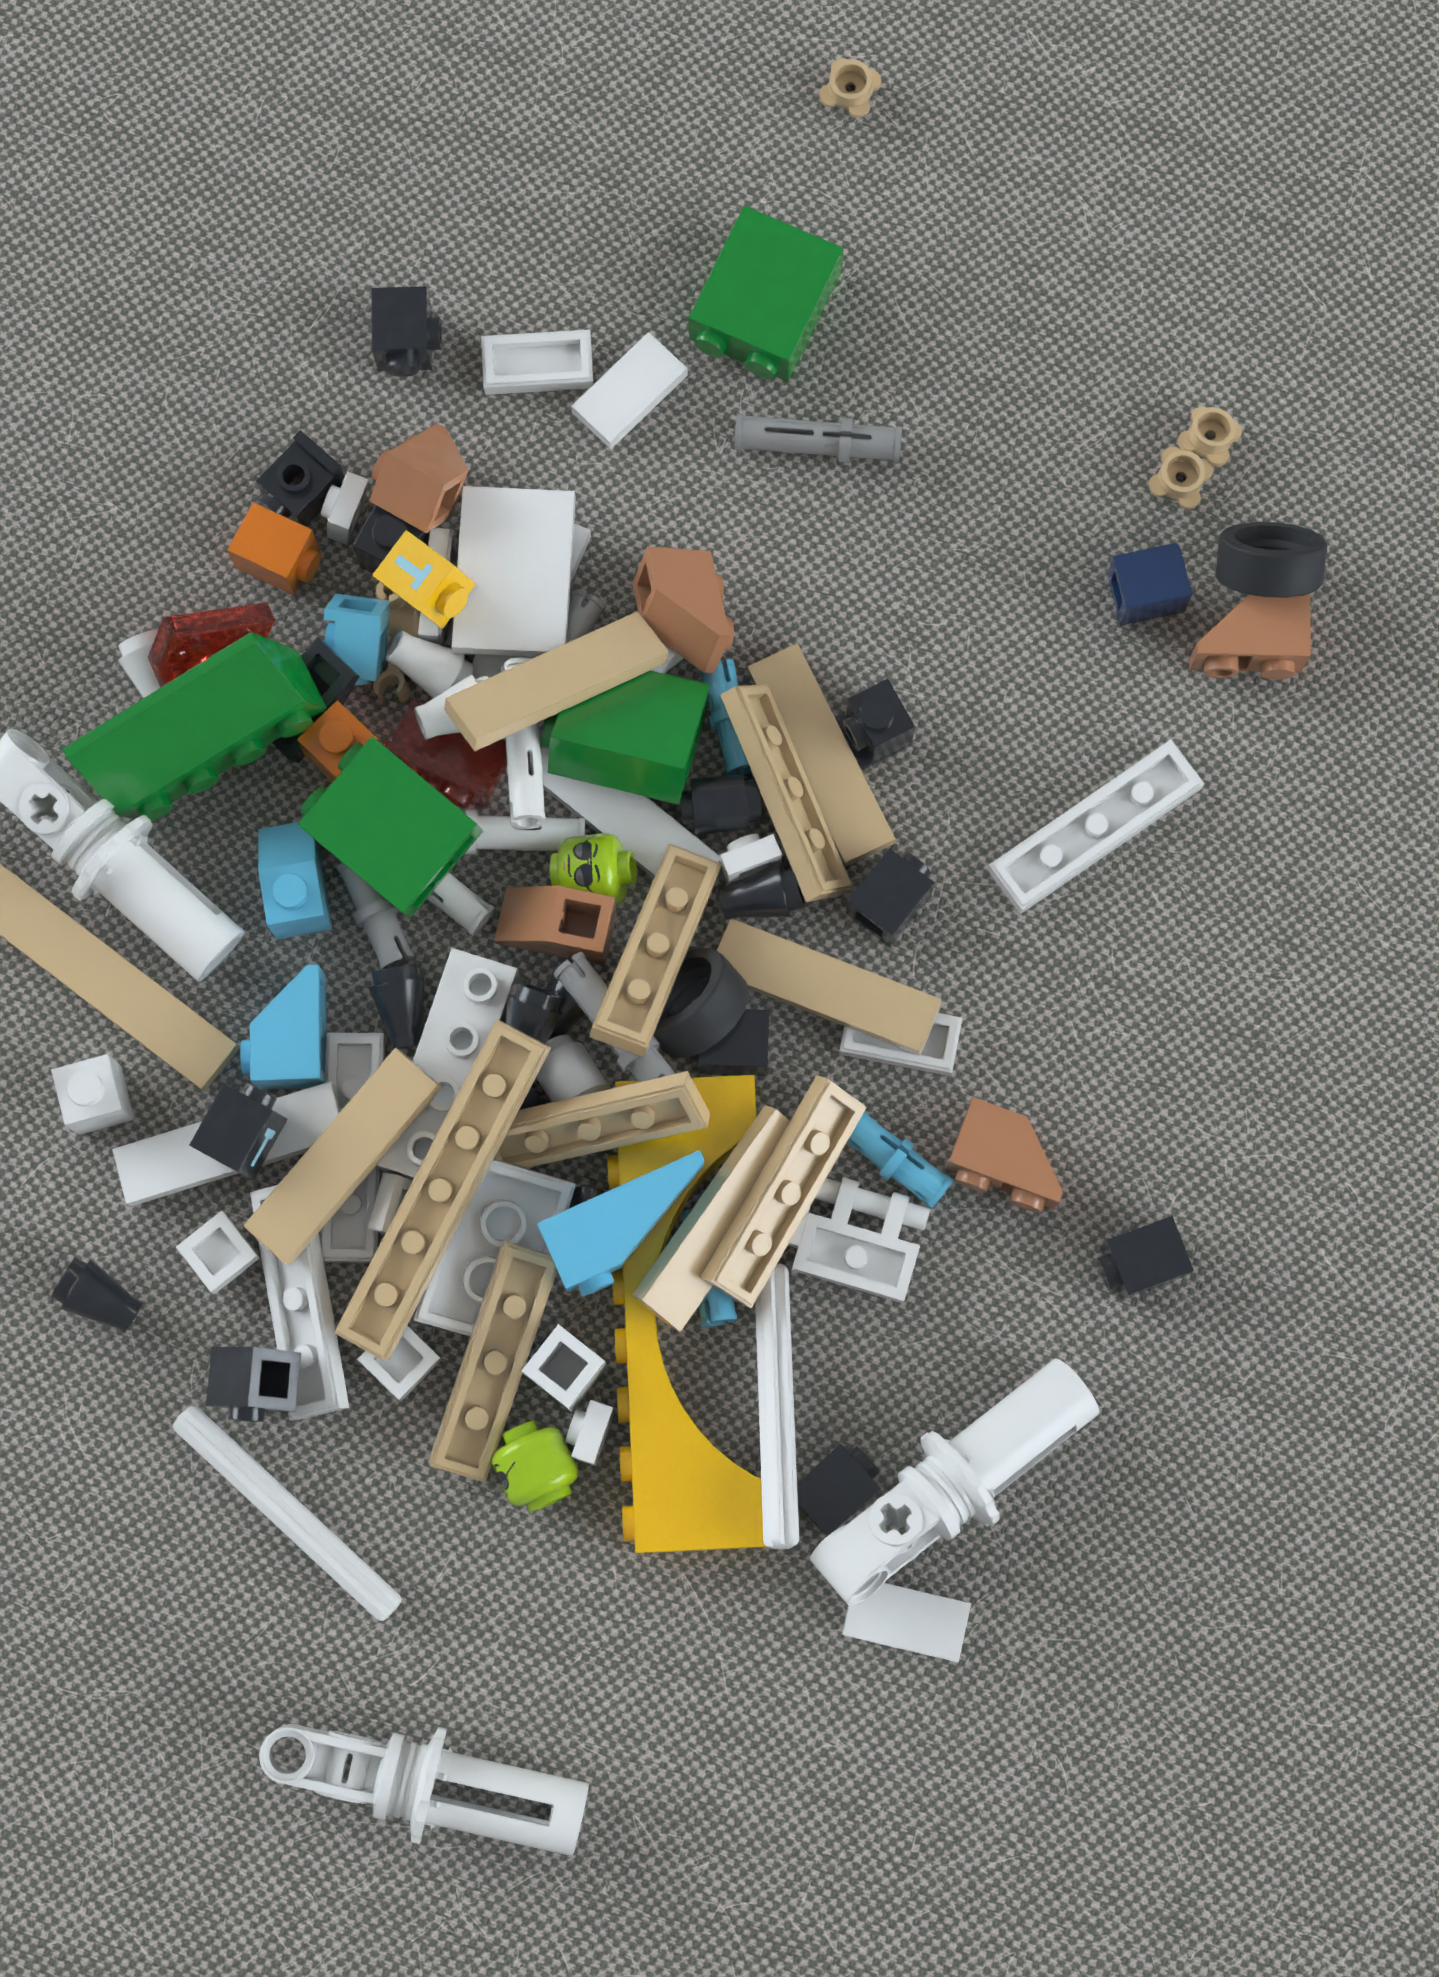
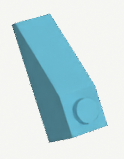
[537,1150,705,1297]

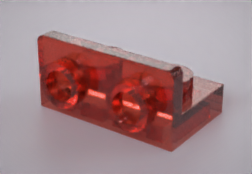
[147,602,275,687]
[382,699,507,809]

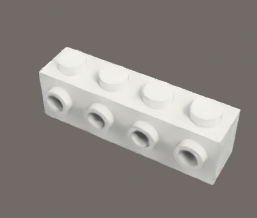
[377,948,521,1180]

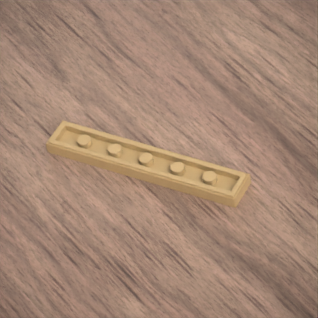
[0,864,240,1092]
[334,1020,551,1361]

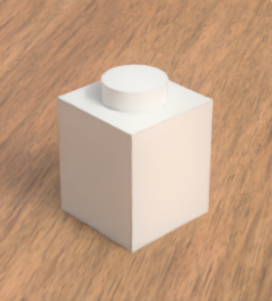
[51,1054,135,1135]
[522,1324,608,1412]

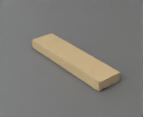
[444,611,669,751]
[747,643,896,867]
[720,684,852,902]
[589,844,722,1057]
[717,919,942,1055]
[243,1048,443,1265]
[494,1071,710,1168]
[700,1075,867,1308]
[632,1105,790,1332]
[428,1240,557,1483]

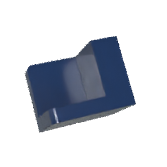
[1107,543,1192,626]

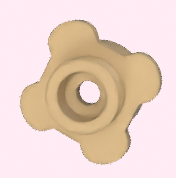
[819,58,881,118]
[1178,407,1242,466]
[1149,447,1213,509]

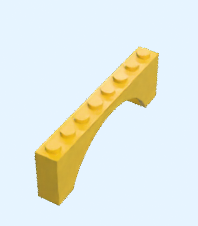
[607,1075,766,1554]

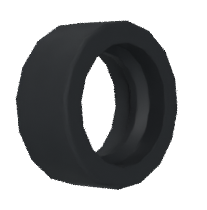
[1216,522,1327,598]
[653,948,749,1058]

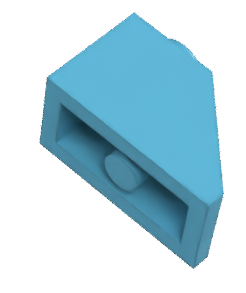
[258,822,333,940]
[240,964,327,1090]

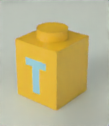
[372,530,476,629]

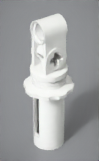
[0,729,245,982]
[810,1358,1099,1607]
[259,1724,589,1856]

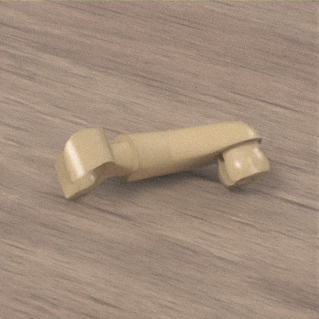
[373,582,420,702]

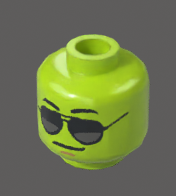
[550,833,637,906]
[492,1420,579,1513]

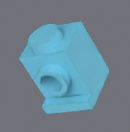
[324,594,391,685]

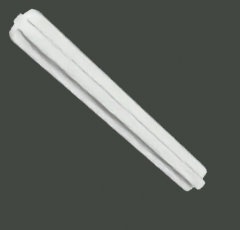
[755,1264,799,1550]
[173,1405,402,1621]

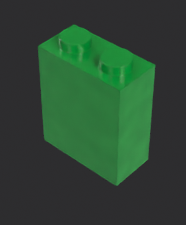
[688,205,844,382]
[541,670,710,805]
[297,736,484,918]

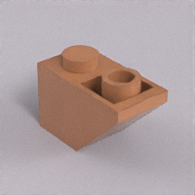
[369,423,469,533]
[632,547,734,673]
[1189,594,1311,680]
[494,886,618,966]
[945,1097,1063,1213]

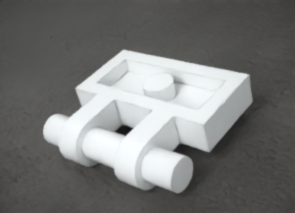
[792,1177,930,1303]

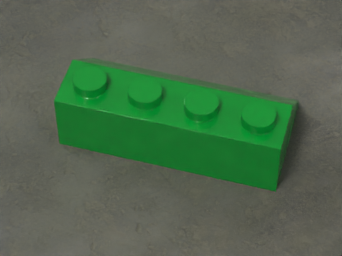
[62,632,327,821]

